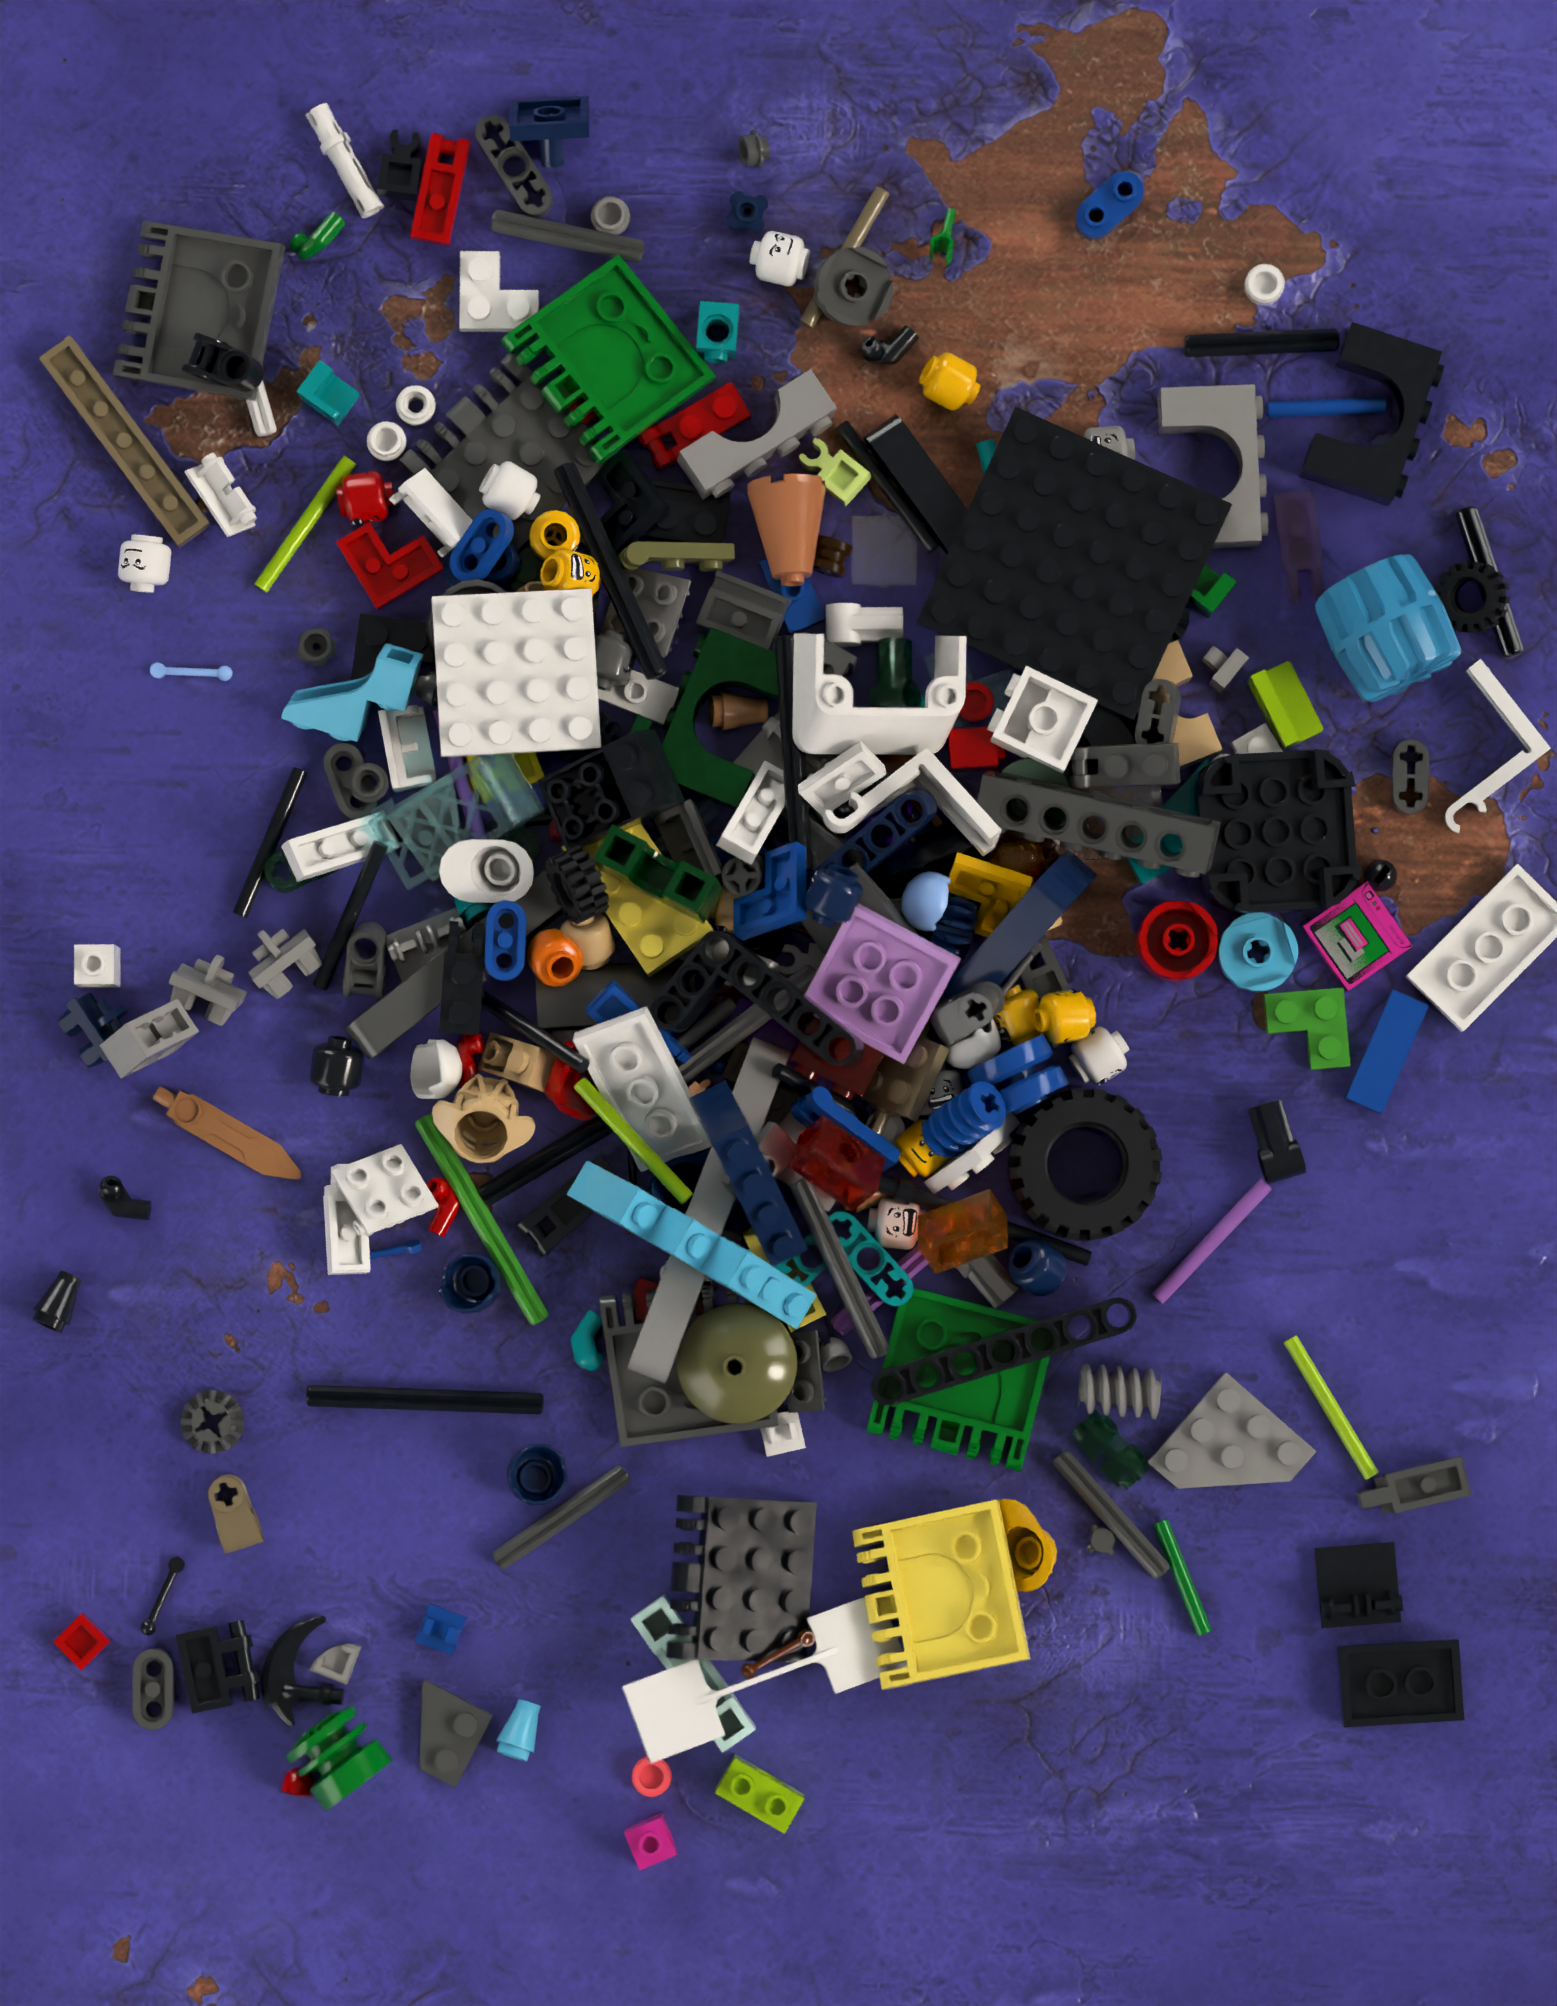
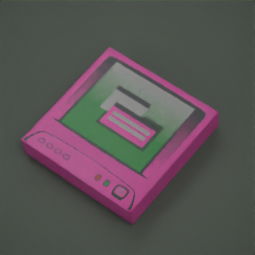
[1301,882,1413,992]

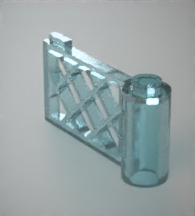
[368,754,545,890]

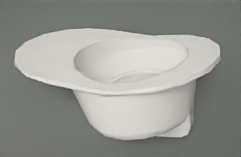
[439,839,534,903]

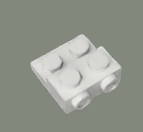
[987,666,1098,773]

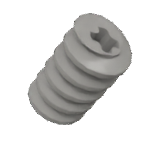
[1077,1363,1161,1420]

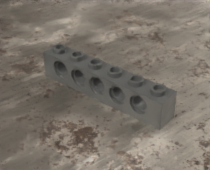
[977,769,1221,878]

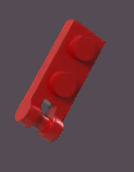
[410,133,471,247]
[637,381,752,472]

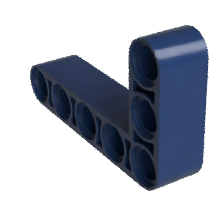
[726,789,937,929]
[937,849,1098,1006]

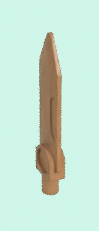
[152,1086,302,1180]

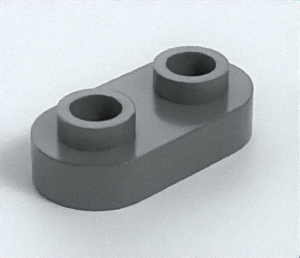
[323,743,378,820]
[132,1648,175,1730]

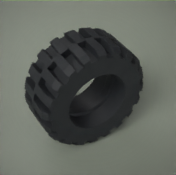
[1008,1088,1162,1241]

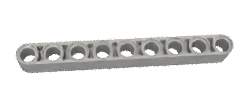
[627,1037,791,1383]

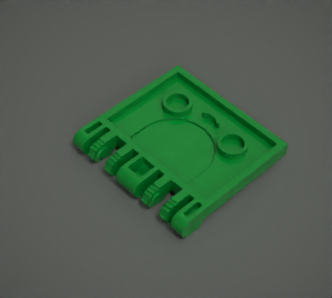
[501,254,716,465]
[866,1285,1052,1472]

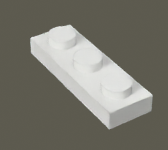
[716,761,785,865]
[281,811,400,882]

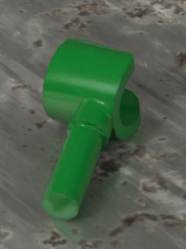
[929,208,957,264]

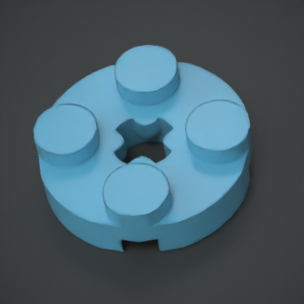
[1218,912,1298,992]

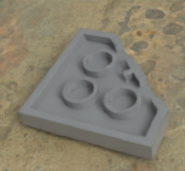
[1147,1372,1317,1489]

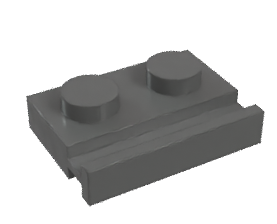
[696,570,791,651]

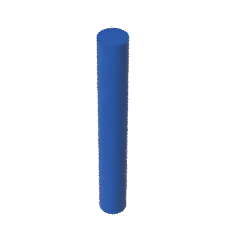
[1267,397,1386,418]

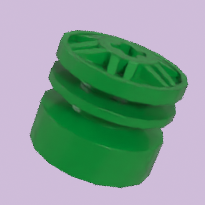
[285,1705,393,1811]

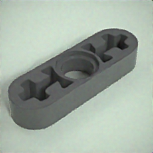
[475,115,553,218]

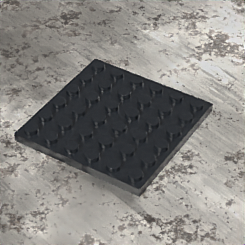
[917,407,1232,721]

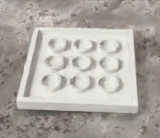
[431,588,601,757]

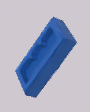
[759,559,826,635]

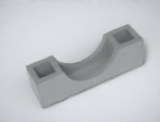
[677,369,837,500]

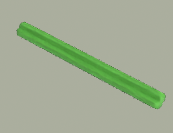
[415,1113,548,1325]

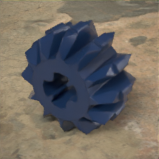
[927,894,978,962]

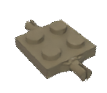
[851,1020,950,1135]

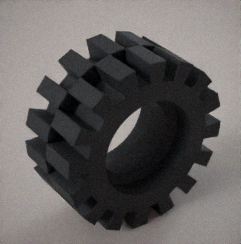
[1434,561,1510,633]
[545,845,609,924]

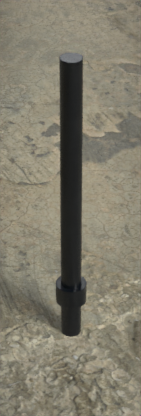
[864,1171,1092,1266]

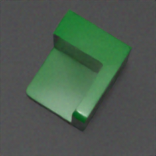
[1188,565,1236,618]

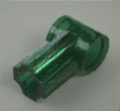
[869,637,922,708]

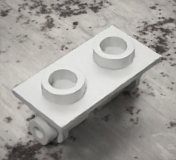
[185,452,257,537]

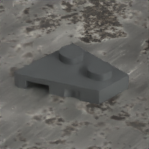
[420,1679,493,1787]

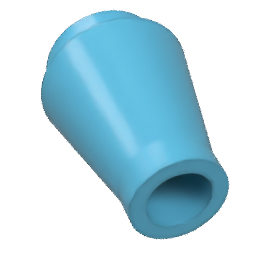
[496,1699,541,1762]

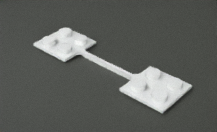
[622,1591,908,1764]

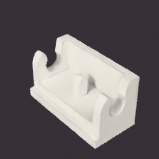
[389,468,473,558]
[378,705,437,793]

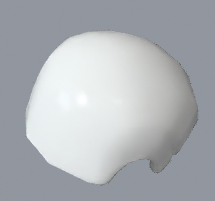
[946,1018,1001,1069]
[410,1039,462,1099]

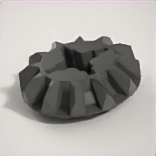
[180,1390,245,1454]

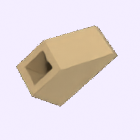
[477,1032,556,1094]

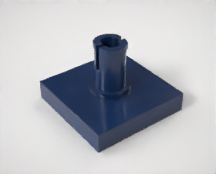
[509,96,589,168]

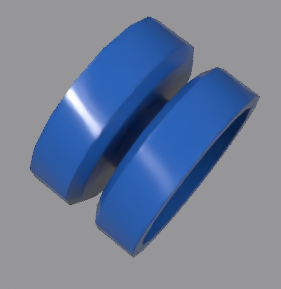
[966,1034,1069,1115]

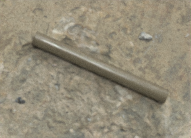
[799,187,890,329]

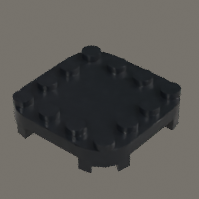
[1194,749,1362,914]

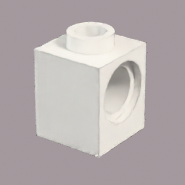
[74,944,121,988]

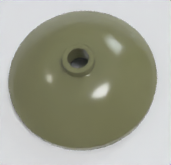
[677,1303,797,1424]

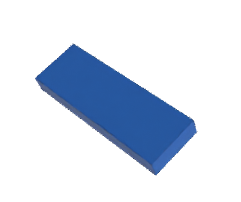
[1344,989,1429,1114]

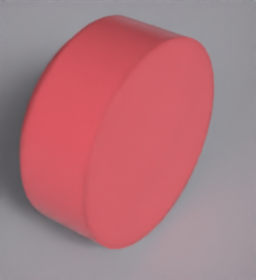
[631,1756,672,1797]

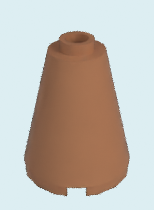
[747,474,826,586]

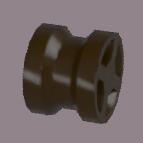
[813,535,853,578]

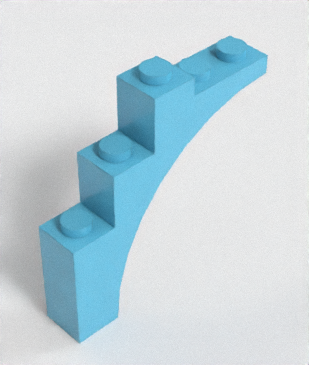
[567,1161,817,1329]

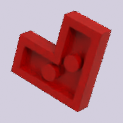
[336,522,444,611]

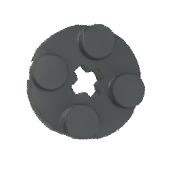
[813,247,894,327]

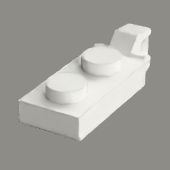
[323,1164,371,1275]

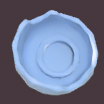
[901,871,951,932]

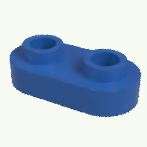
[1075,171,1144,240]
[449,509,514,581]
[484,900,526,981]

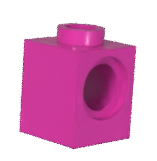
[624,1813,678,1871]

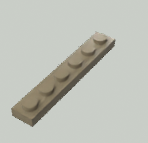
[39,335,211,548]

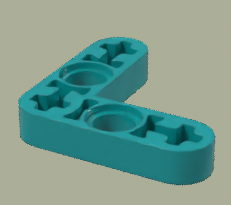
[774,1211,914,1307]

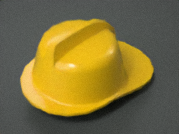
[999,1499,1057,1592]

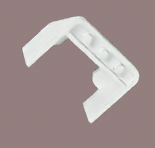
[792,633,966,755]

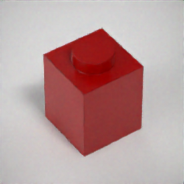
[947,726,1005,773]

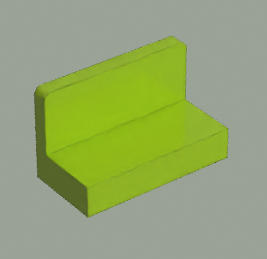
[1247,661,1323,751]

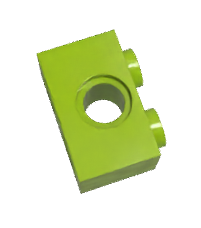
[715,1754,805,1834]

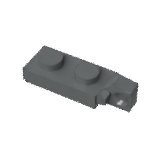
[1356,1456,1471,1514]

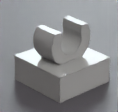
[1201,646,1249,693]

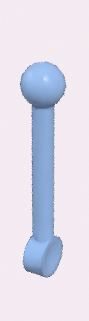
[150,662,233,681]

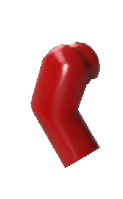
[457,1034,485,1089]
[426,1177,460,1238]

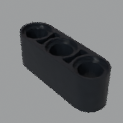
[873,824,990,899]

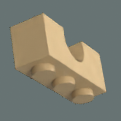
[1152,640,1223,770]

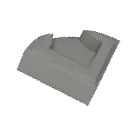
[310,1644,362,1685]

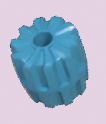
[1315,554,1461,702]

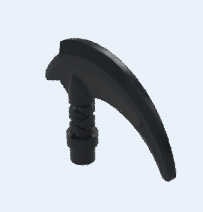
[261,1616,345,1726]

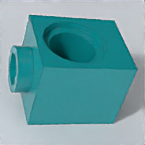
[696,301,739,364]

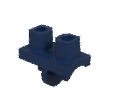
[58,992,128,1068]

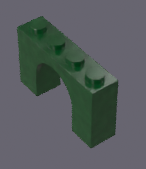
[662,627,779,811]

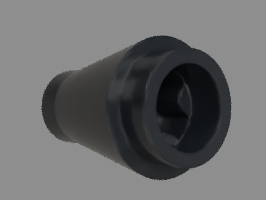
[32,1270,82,1333]

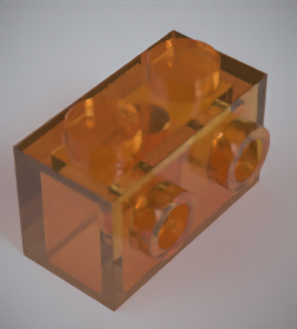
[918,1189,1008,1274]

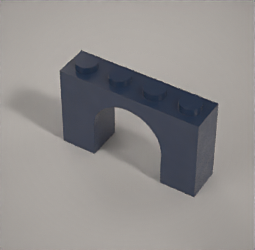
[690,1081,808,1267]

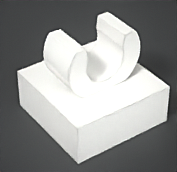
[760,1411,806,1457]

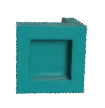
[296,360,360,426]

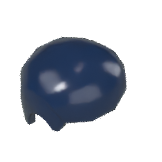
[438,1252,501,1314]
[507,1444,568,1505]

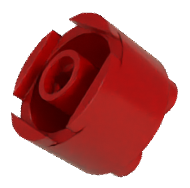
[1135,900,1218,983]

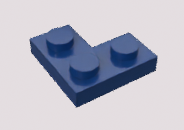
[733,841,806,941]

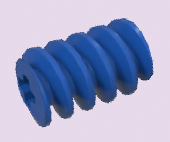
[922,1081,1006,1158]

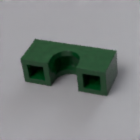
[593,824,723,924]

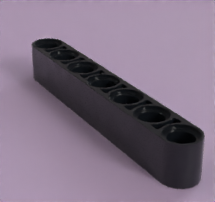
[870,1297,1137,1406]

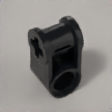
[182,333,264,392]

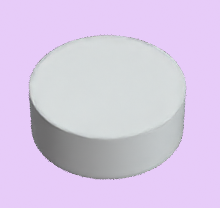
[1244,264,1285,306]

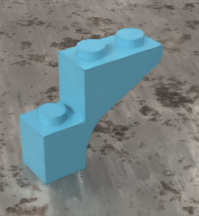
[281,643,424,742]

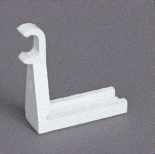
[1445,659,1551,834]
[823,748,1002,856]

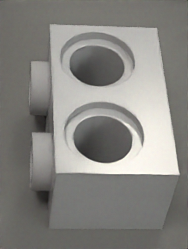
[99,999,199,1079]

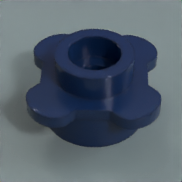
[726,191,768,233]

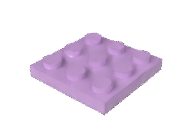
[805,904,961,1064]

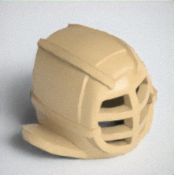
[432,1074,535,1163]

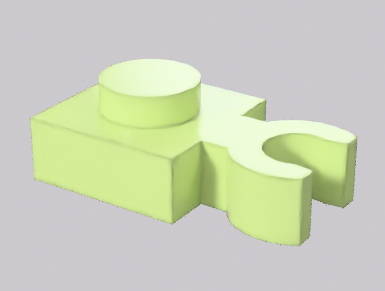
[799,438,871,507]

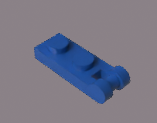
[791,1086,901,1174]

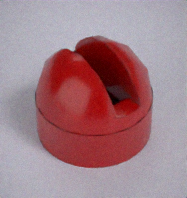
[281,1767,314,1798]

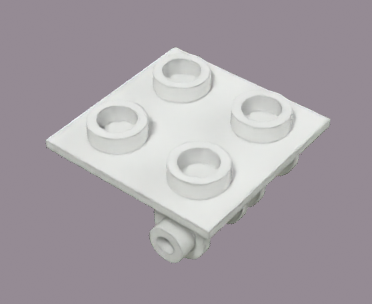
[331,1144,439,1236]

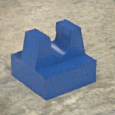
[415,1603,467,1656]

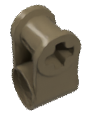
[208,1474,264,1555]

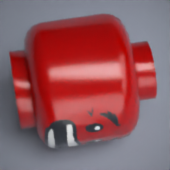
[336,471,394,525]

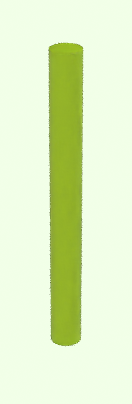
[254,455,356,593]
[573,1077,693,1204]
[1283,1335,1379,1480]

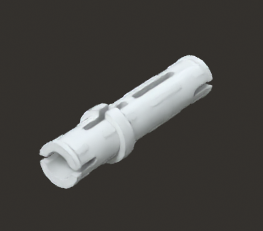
[305,103,384,219]

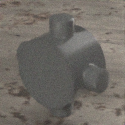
[1086,1524,1115,1556]

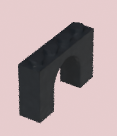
[1299,322,1445,506]

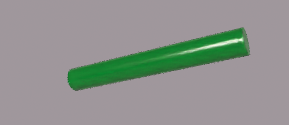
[1153,1518,1212,1636]

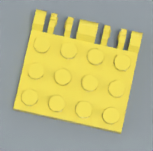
[852,1500,1030,1690]

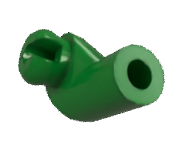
[289,212,345,259]

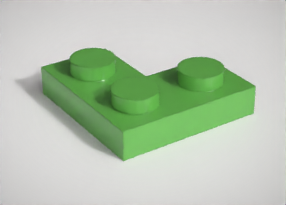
[1263,987,1351,1070]

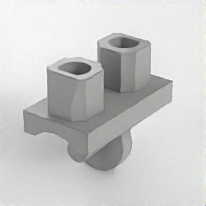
[248,929,322,999]
[169,954,247,1026]

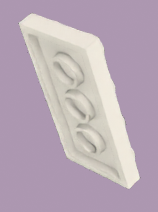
[1405,864,1557,1032]
[573,1006,712,1172]

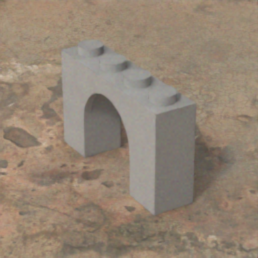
[1157,384,1268,549]

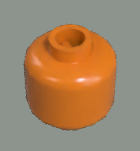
[526,929,583,987]

